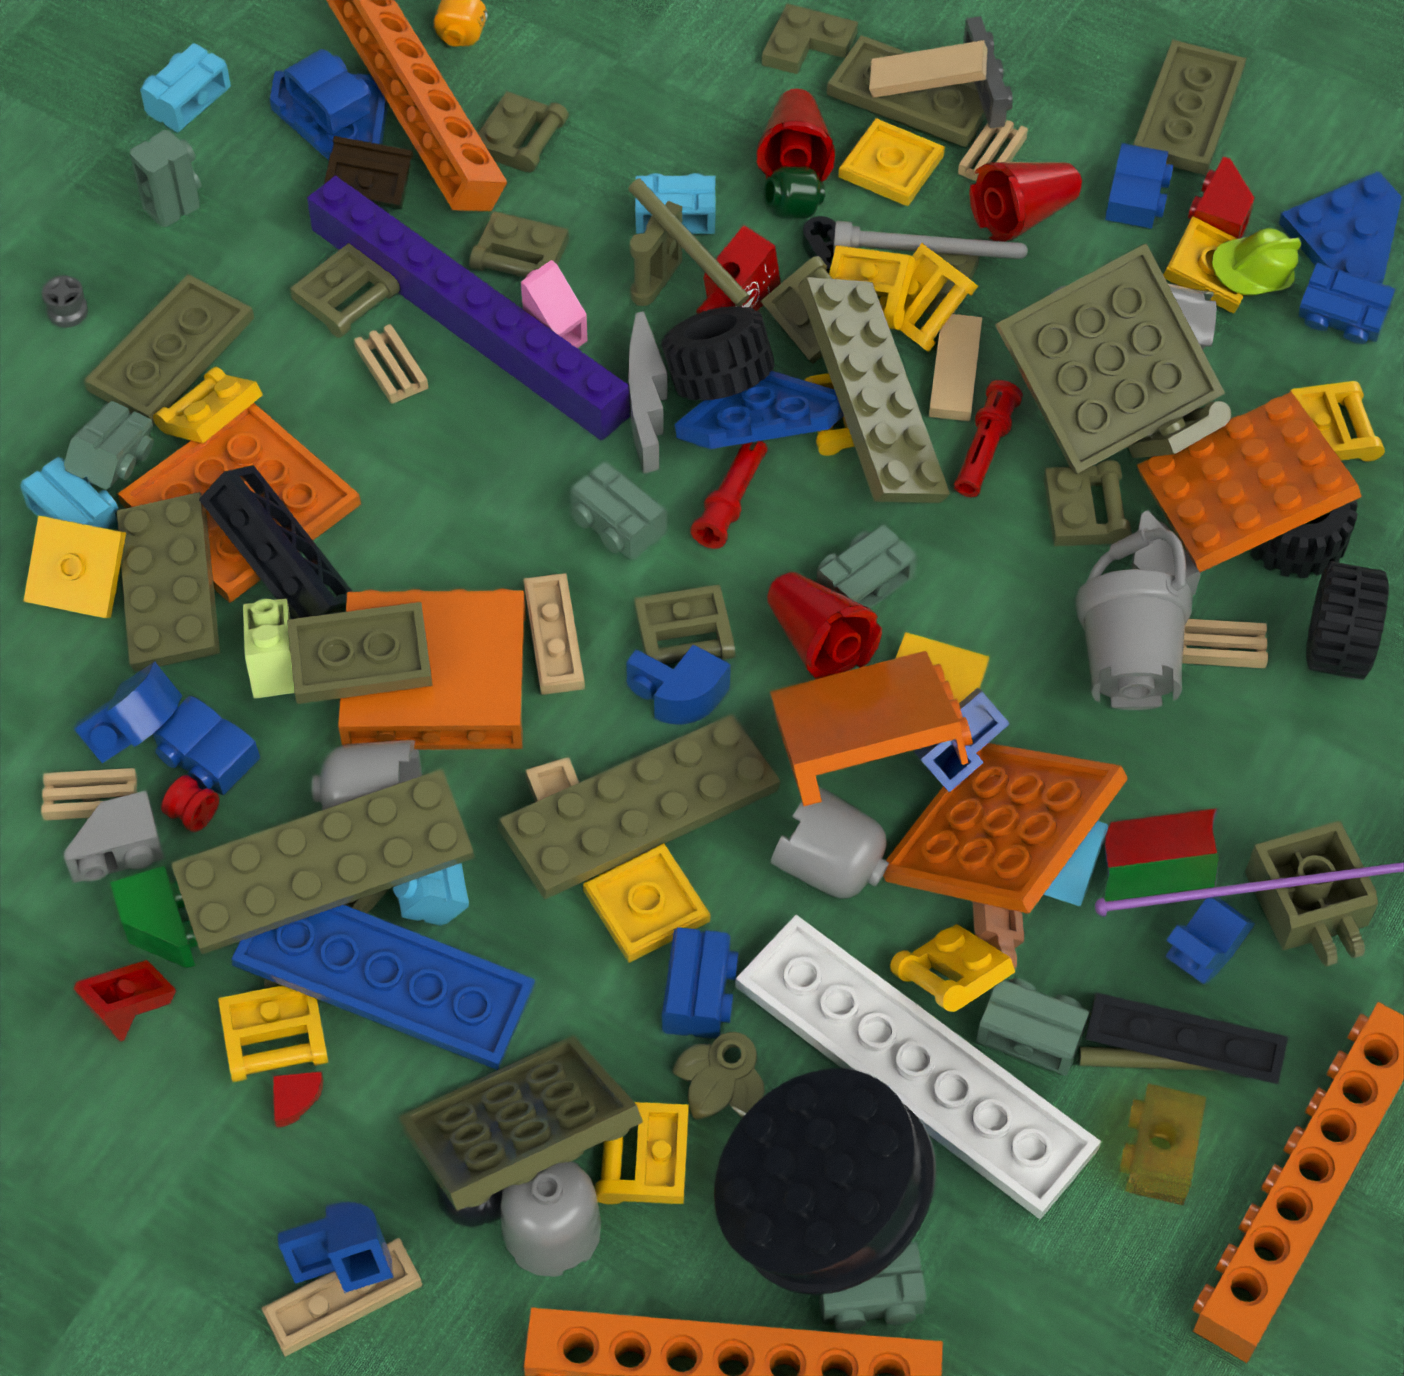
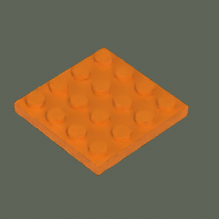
[1137,391,1362,573]
[118,403,361,603]
[883,743,1128,914]

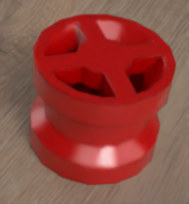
[161,775,220,833]

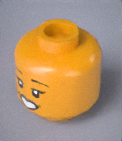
[433,0,487,47]

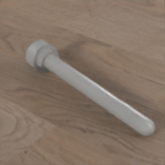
[833,221,1028,259]

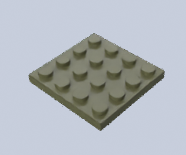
[995,243,1225,474]
[398,1035,643,1211]

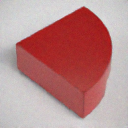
[273,1071,324,1128]

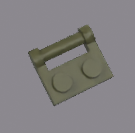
[478,91,569,172]
[630,201,682,306]
[469,211,569,278]
[290,243,400,338]
[761,256,833,364]
[1128,401,1231,458]
[1044,460,1132,547]
[634,584,735,665]

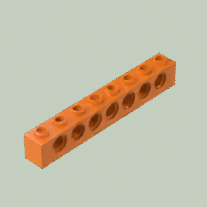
[326,0,507,211]
[1192,1002,1404,1363]
[524,1308,943,1376]

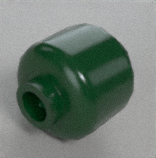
[763,166,825,219]

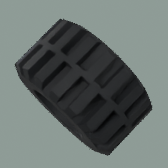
[661,306,775,400]
[1250,499,1358,578]
[1306,561,1389,680]

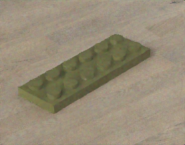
[798,277,950,503]
[498,714,781,900]
[171,769,475,954]

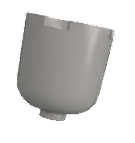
[312,740,422,810]
[770,786,889,899]
[501,1161,601,1277]

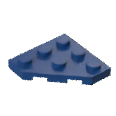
[270,71,388,160]
[1279,171,1402,284]
[675,371,844,449]

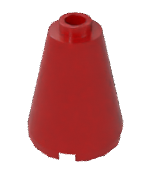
[756,88,835,182]
[969,162,1082,242]
[767,572,882,679]

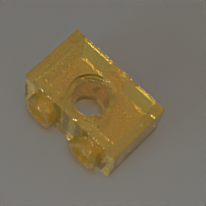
[1119,1083,1206,1205]

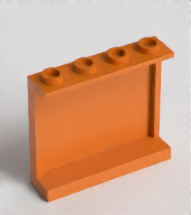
[338,588,526,750]
[770,651,973,806]

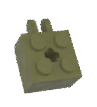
[1245,821,1378,966]

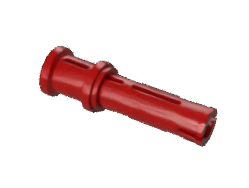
[954,380,1023,497]
[690,441,768,549]

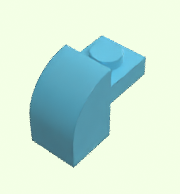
[1043,819,1109,907]

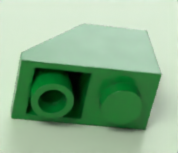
[110,865,198,969]

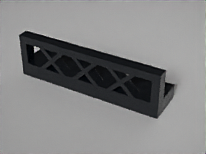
[199,465,353,619]
[1086,992,1289,1085]

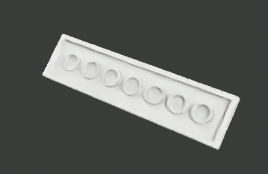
[735,915,1101,1220]

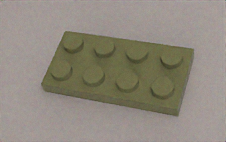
[827,35,986,147]
[1133,40,1247,175]
[84,274,254,424]
[117,492,220,672]

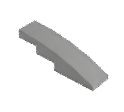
[629,311,668,474]

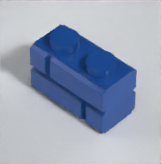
[1298,263,1396,344]
[662,927,739,1039]

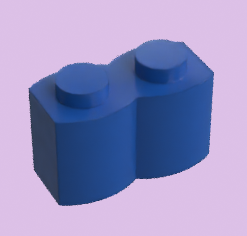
[284,49,371,135]
[1105,143,1174,229]
[153,696,260,795]

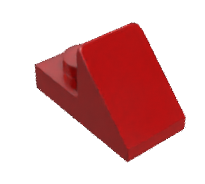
[73,960,177,1042]

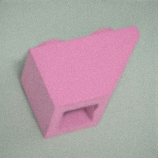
[521,260,588,348]

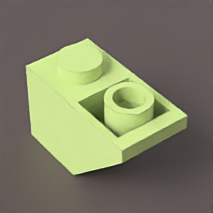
[243,598,295,699]

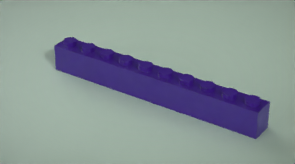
[307,176,630,441]

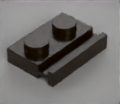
[324,136,413,210]

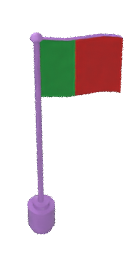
[1095,808,1404,917]

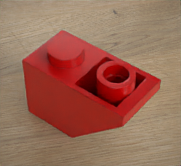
[1188,156,1255,239]

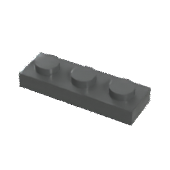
[963,16,1013,128]

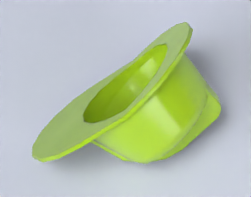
[1212,228,1301,295]

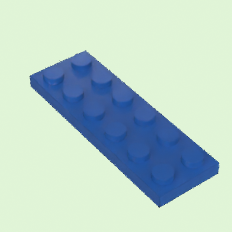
[231,905,535,1070]

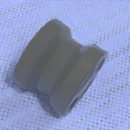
[41,275,88,328]

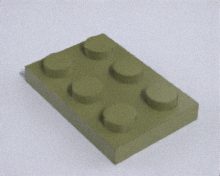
[287,602,433,704]

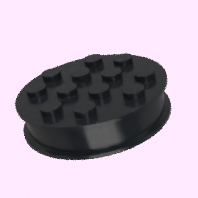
[714,1068,936,1295]

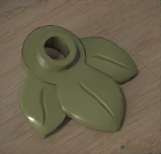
[673,1032,765,1120]

